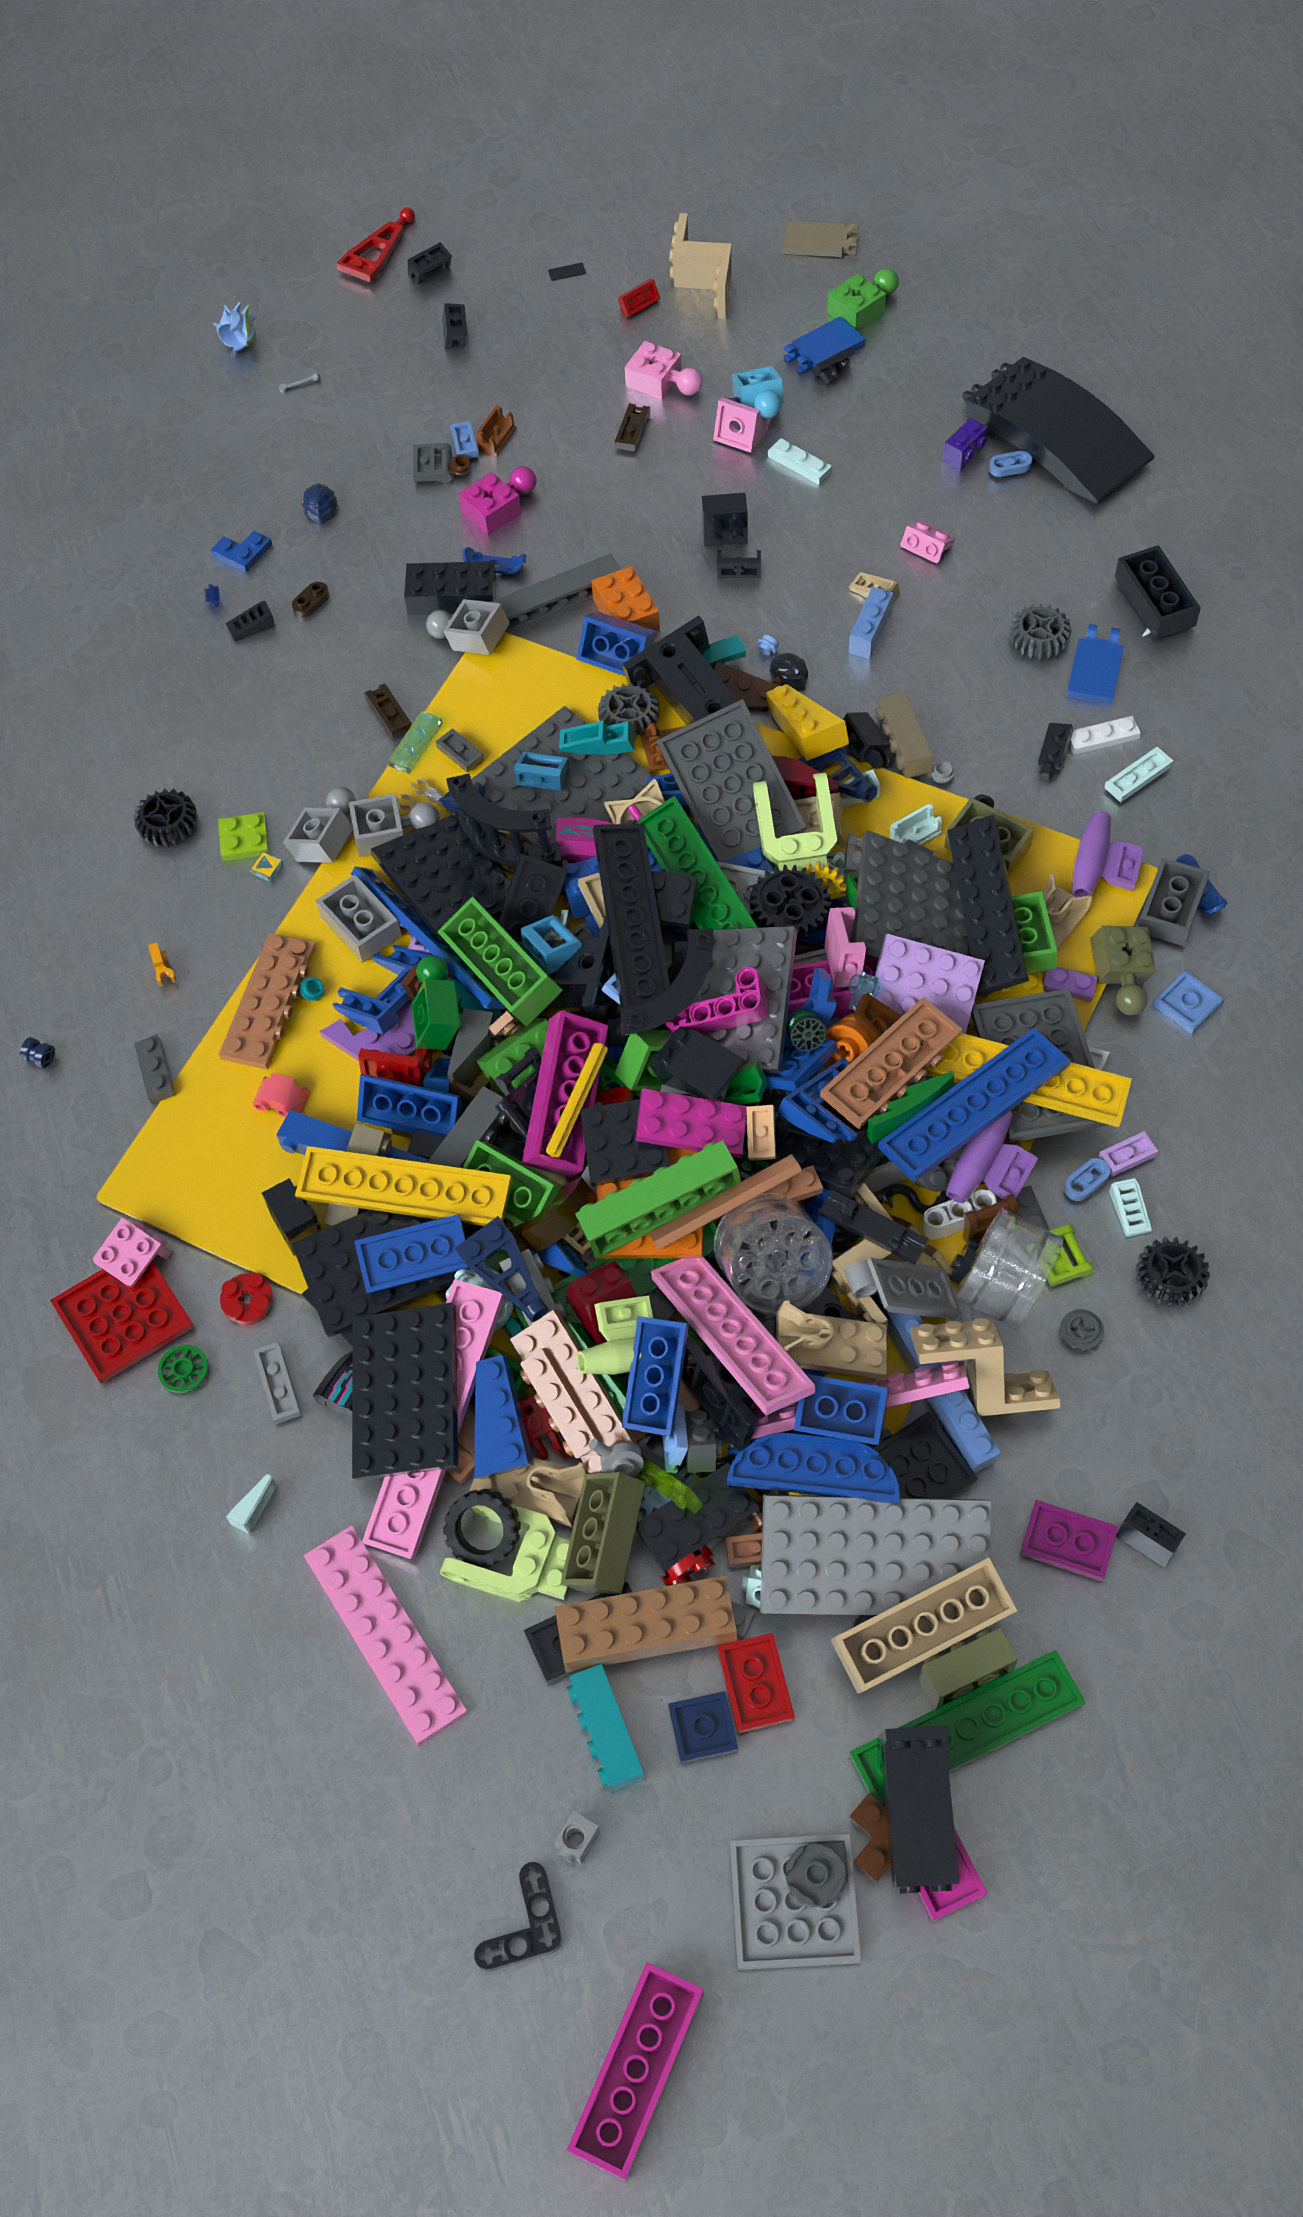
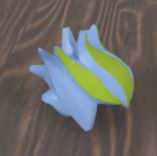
[213,302,257,353]

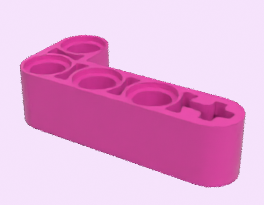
[665,967,769,1035]

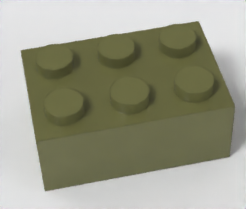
[944,798,1034,877]
[919,1628,1018,1709]

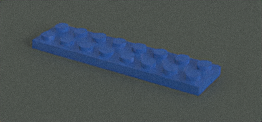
[878,1028,1071,1182]

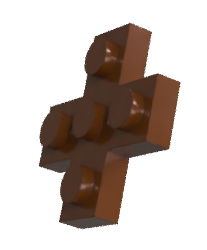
[849,1793,890,1883]

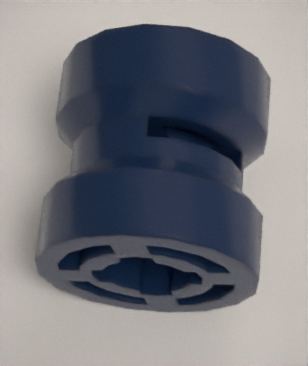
[20,1037,55,1069]

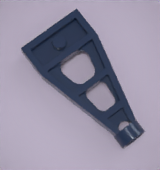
[797,748,878,803]
[455,1216,548,1322]

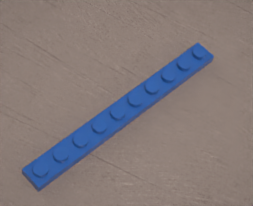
[351,866,505,1010]

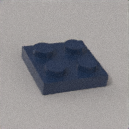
[668,1691,738,1764]

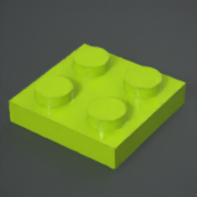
[218,812,269,862]

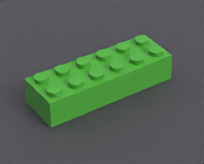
[438,897,563,1027]
[575,1140,741,1259]

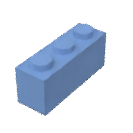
[849,587,894,659]

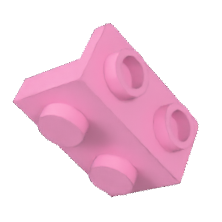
[901,521,955,563]

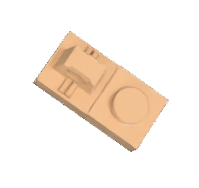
[747,1105,776,1161]

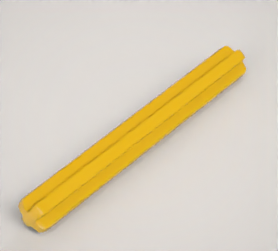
[546,1043,608,1158]

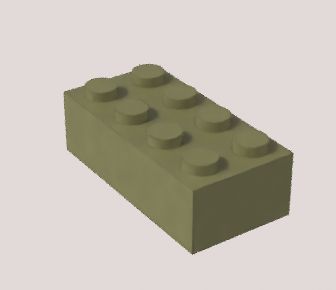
[560,1472,645,1594]

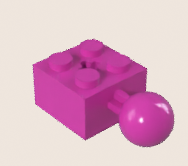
[458,466,537,535]

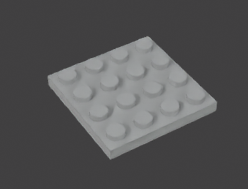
[730,1834,861,1970]

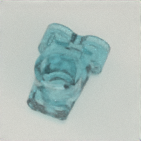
[848,972,880,1011]

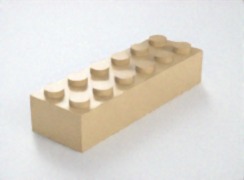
[830,1558,1017,1694]

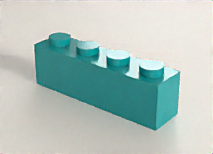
[566,1663,645,1793]

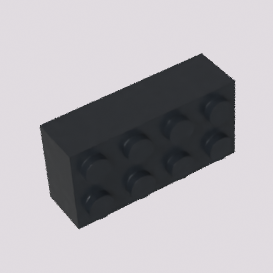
[1115,545,1201,640]
[404,561,497,615]
[636,1463,760,1576]

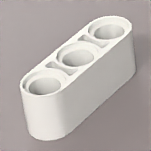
[922,1189,996,1240]

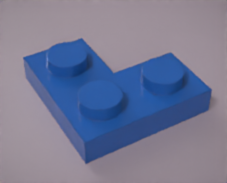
[211,531,272,572]

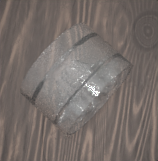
[714,1193,833,1315]
[954,1207,1063,1330]

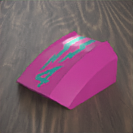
[556,817,613,862]

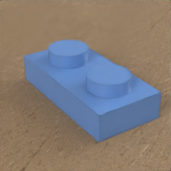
[450,421,478,459]

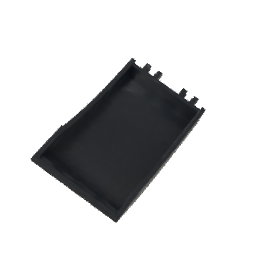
[962,357,1154,504]

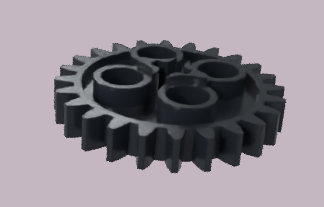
[750,865,831,937]

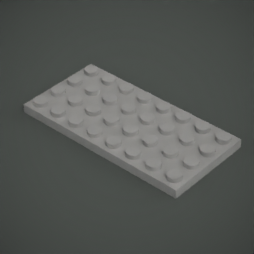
[760,1495,991,1615]

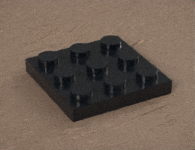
[580,1099,670,1186]
[873,1412,978,1499]

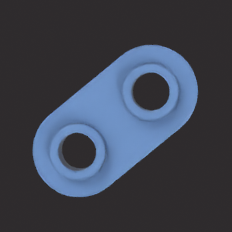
[989,451,1032,477]
[1064,1158,1111,1201]

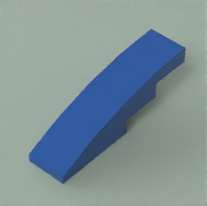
[531,1241,590,1277]

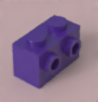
[943,418,988,471]

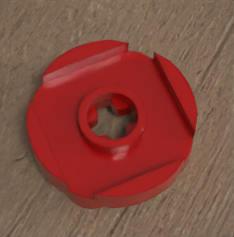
[220,1273,274,1326]
[661,1546,716,1586]

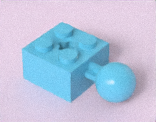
[732,366,785,419]

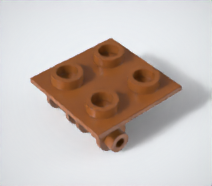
[641,723,686,772]

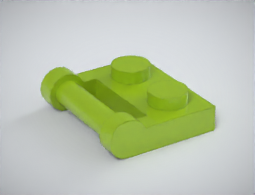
[1029,1224,1095,1287]

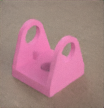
[713,396,772,453]

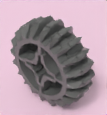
[1009,604,1072,660]
[598,682,660,739]

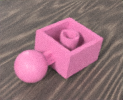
[625,341,703,399]

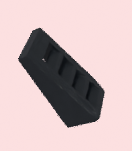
[226,600,275,641]

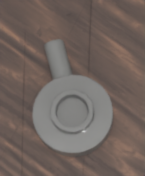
[589,1439,643,1477]

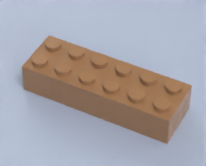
[555,1575,737,1673]

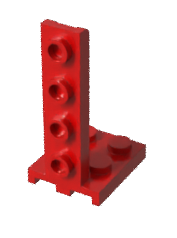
[358,1048,438,1087]

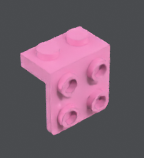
[93,1218,173,1287]

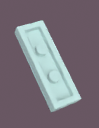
[768,438,832,484]
[1105,747,1173,802]

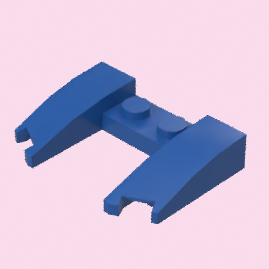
[333,944,430,1035]
[777,1057,880,1143]

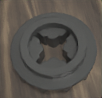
[1060,1309,1104,1351]

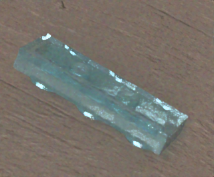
[388,711,442,774]

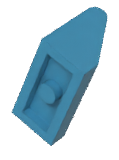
[514,751,569,791]
[521,915,582,975]

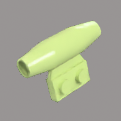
[577,1295,653,1374]

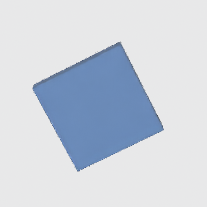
[1152,970,1224,1034]

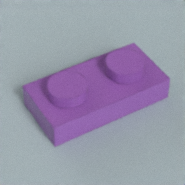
[1043,967,1098,1002]

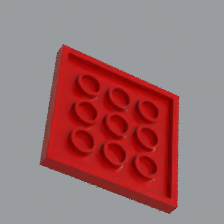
[50,1260,195,1384]

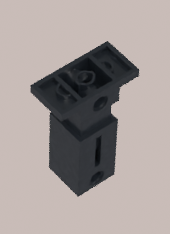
[681,1286,857,1452]

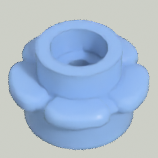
[758,635,779,655]

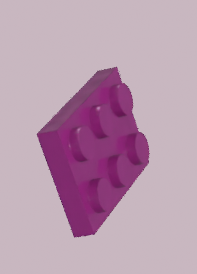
[1020,1500,1118,1582]

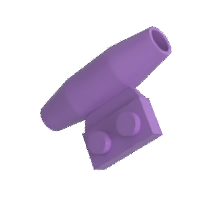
[1072,811,1144,898]
[946,1111,1038,1204]

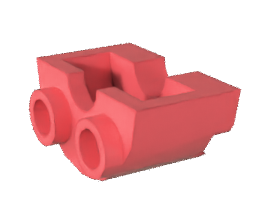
[253,1073,310,1118]

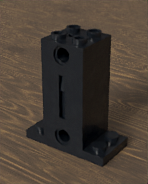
[622,615,738,726]
[518,916,621,1025]
[877,1725,959,1894]

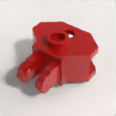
[520,1396,563,1460]

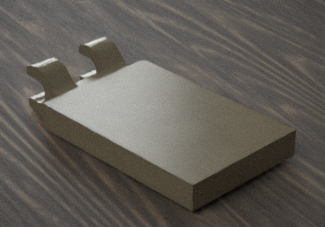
[782,221,859,257]

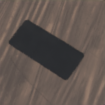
[548,263,586,280]

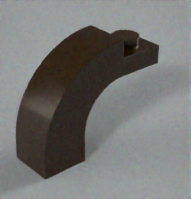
[509,1177,597,1253]

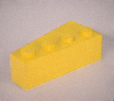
[766,684,849,761]

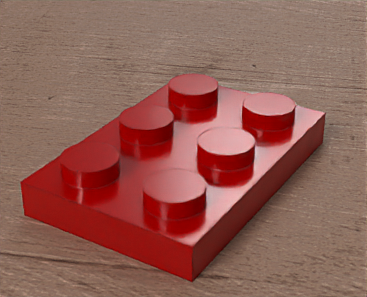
[717,1633,795,1734]

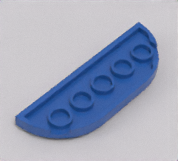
[727,1433,900,1504]

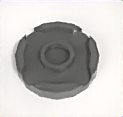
[786,1843,846,1908]

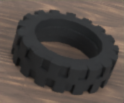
[443,1489,521,1568]

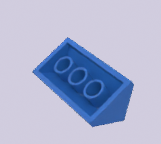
[357,1074,465,1139]
[622,1316,689,1437]

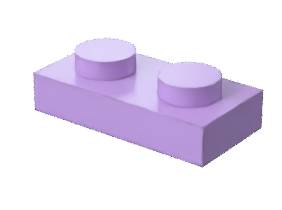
[1099,1131,1158,1177]

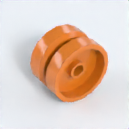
[825,1014,874,1067]

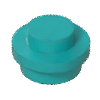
[299,977,324,1002]

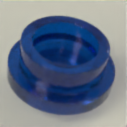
[204,584,220,606]

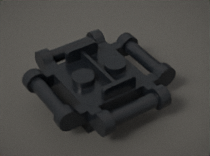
[495,1047,542,1144]

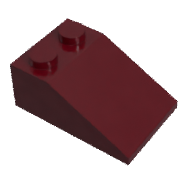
[771,755,839,800]
[566,1260,637,1345]

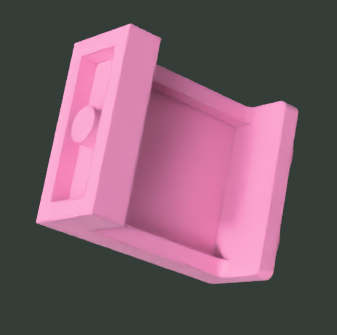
[824,907,866,987]

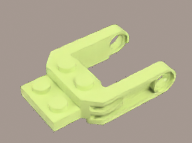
[753,773,837,876]
[440,1504,570,1602]

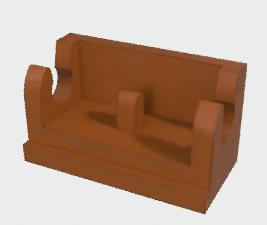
[476,405,517,457]

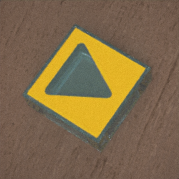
[250,852,284,882]

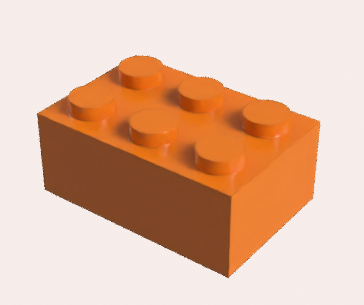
[591,566,660,631]

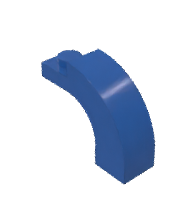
[784,968,837,1048]

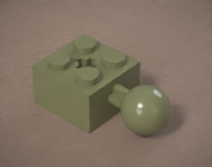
[1090,926,1156,1016]

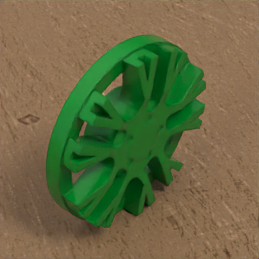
[158,1345,209,1394]

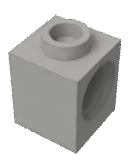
[554,1810,600,1864]

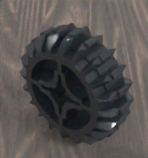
[133,788,198,847]
[1136,1237,1210,1308]

